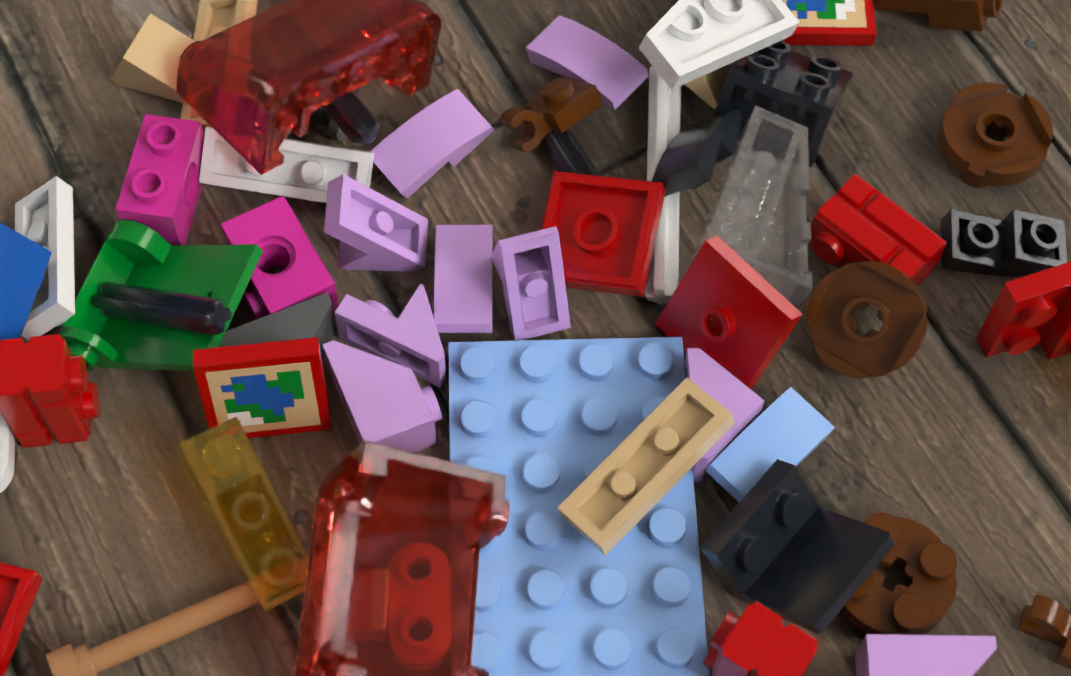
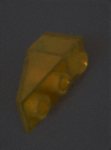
[178,417,322,613]

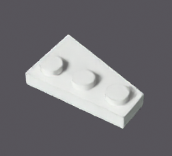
[639,0,800,90]

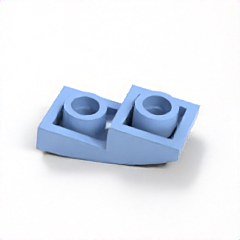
[706,387,835,502]

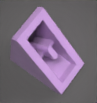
[684,348,764,482]

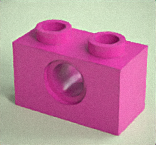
[115,114,204,246]
[221,195,339,320]

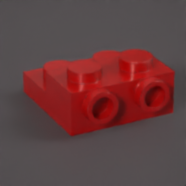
[976,261,1071,360]

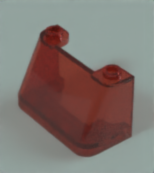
[176,0,442,175]
[295,440,510,676]

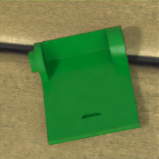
[58,219,263,372]

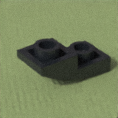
[652,109,743,196]
[941,209,1067,276]

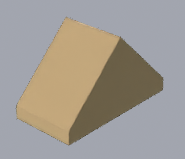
[111,13,224,107]

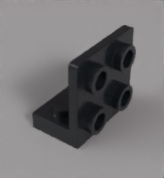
[713,40,853,167]
[700,459,895,633]

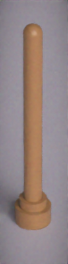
[46,547,342,676]

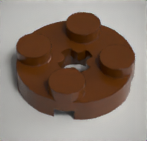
[938,82,1053,188]
[806,261,927,379]
[840,513,957,635]

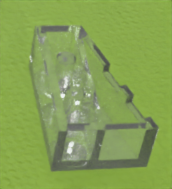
[687,106,813,309]

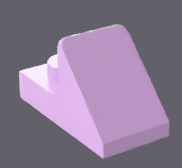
[324,174,428,272]
[492,226,571,341]
[335,284,446,388]

